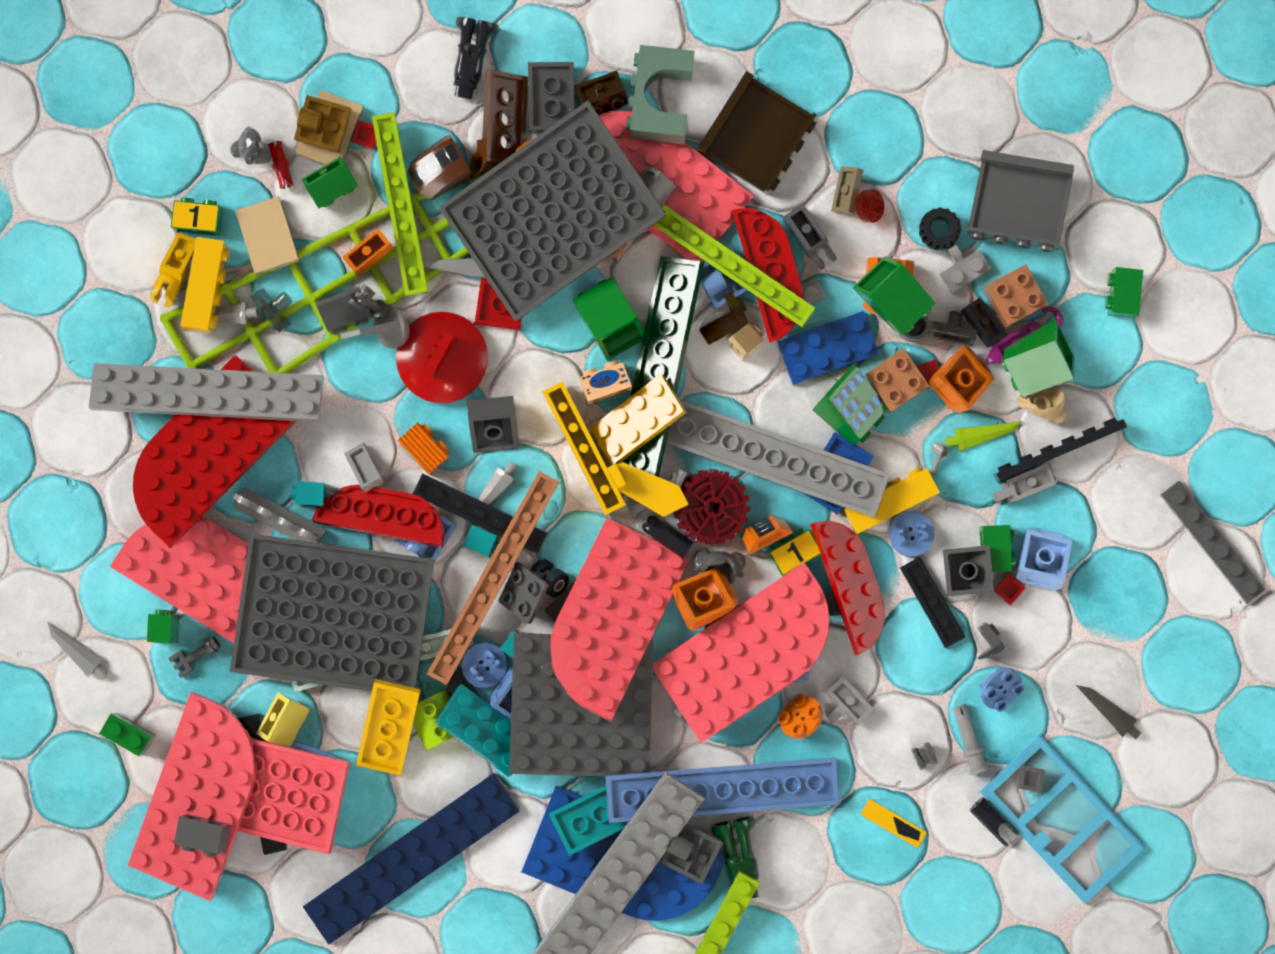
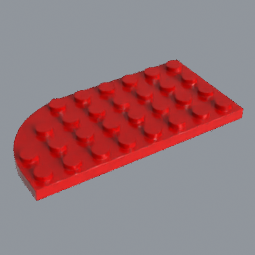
[133,355,297,549]

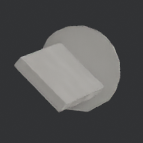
[341,304,410,349]

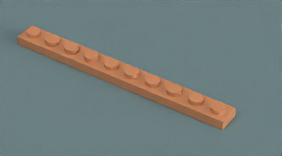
[427,471,560,685]

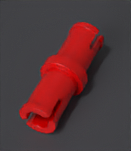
[268,141,294,189]

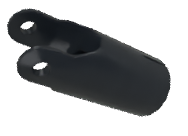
[642,516,694,558]
[969,796,1019,847]

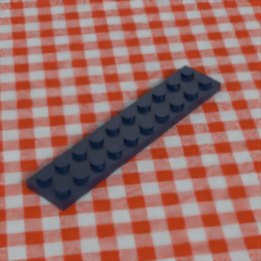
[303,773,520,945]

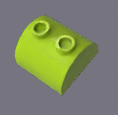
[413,689,453,751]

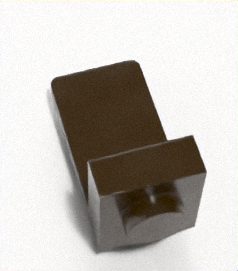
[699,292,748,345]

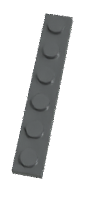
[1160,481,1266,604]

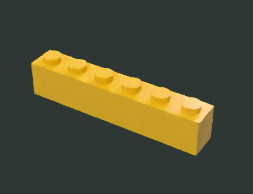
[542,381,626,516]

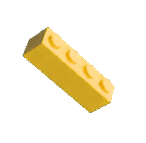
[180,237,230,335]
[843,467,940,534]

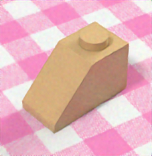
[727,323,764,360]

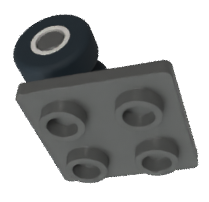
[499,559,569,624]

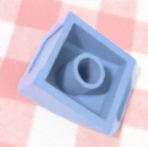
[1016,527,1072,590]

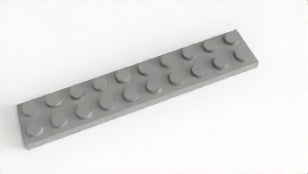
[89,363,324,422]
[666,399,890,518]
[532,772,705,954]

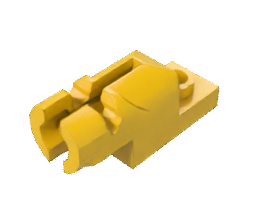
[150,232,196,308]

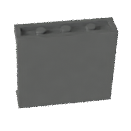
[967,150,1074,252]

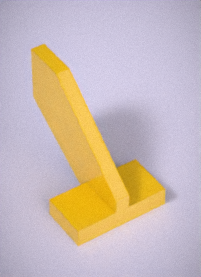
[608,462,689,517]

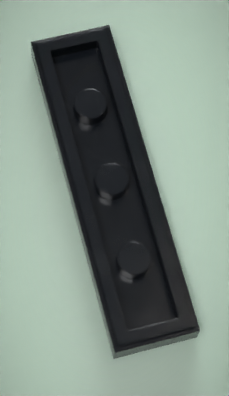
[899,557,965,648]

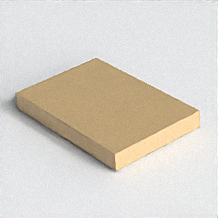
[296,90,364,165]
[235,196,300,275]

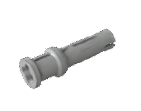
[952,704,990,775]

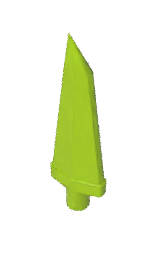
[944,421,1022,451]

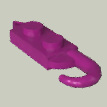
[984,306,1063,366]

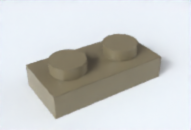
[831,167,864,214]

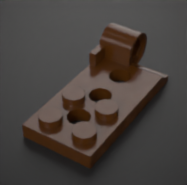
[470,70,528,175]

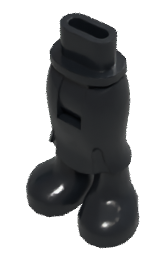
[453,17,499,99]

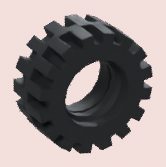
[919,207,961,250]

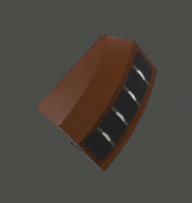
[407,134,473,200]

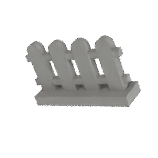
[233,488,327,543]

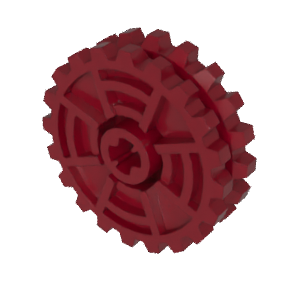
[673,469,750,545]

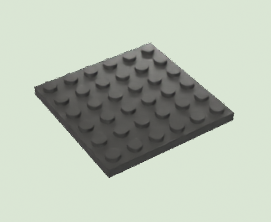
[509,633,653,776]

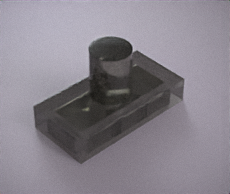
[250,289,292,333]
[928,311,978,346]

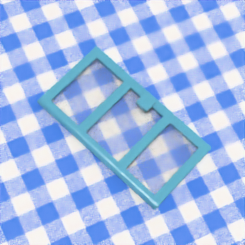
[980,735,1145,904]

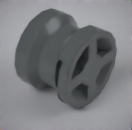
[911,742,938,770]

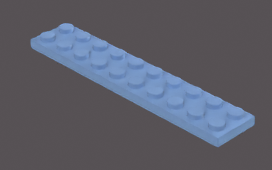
[605,757,840,823]

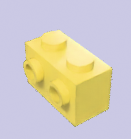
[256,693,310,747]

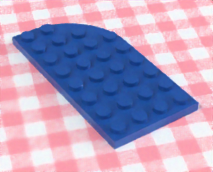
[521,785,726,921]

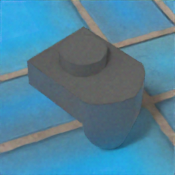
[977,622,1005,659]

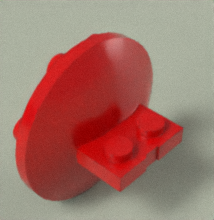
[396,312,488,404]

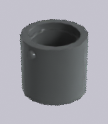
[899,316,931,342]

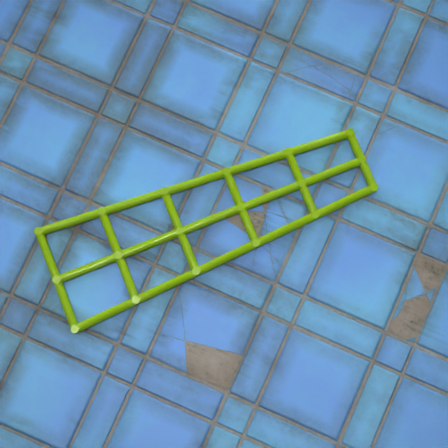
[160,167,483,373]

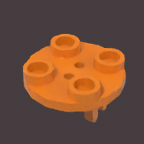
[778,694,823,739]

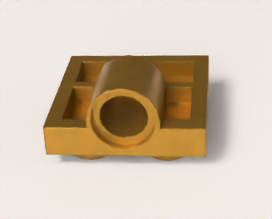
[294,95,352,153]

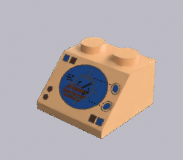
[579,361,632,405]

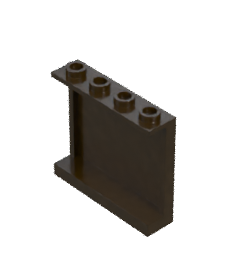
[697,71,817,195]

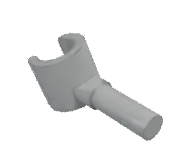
[930,442,950,475]

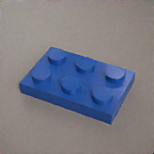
[801,432,874,515]

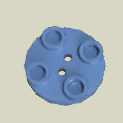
[889,511,934,557]
[460,641,507,688]
[979,667,1024,712]

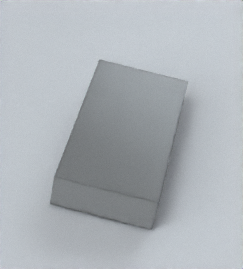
[344,443,384,493]

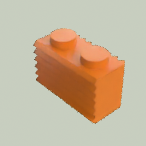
[343,229,394,277]
[397,422,450,476]

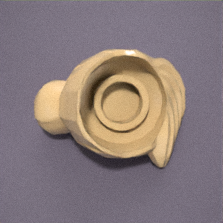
[1017,387,1067,425]

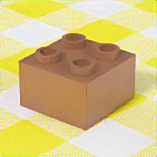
[982,264,1048,329]
[864,348,929,413]

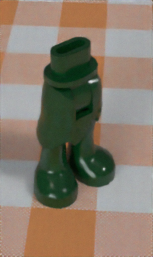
[711,816,759,898]

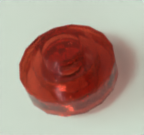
[856,189,885,223]

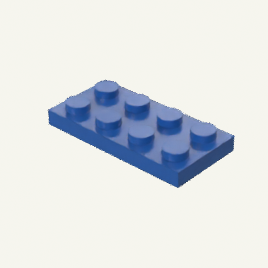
[777,311,879,385]

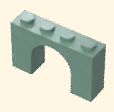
[626,45,695,145]

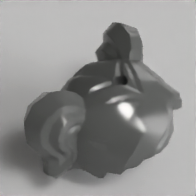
[230,127,271,165]
[693,549,746,584]

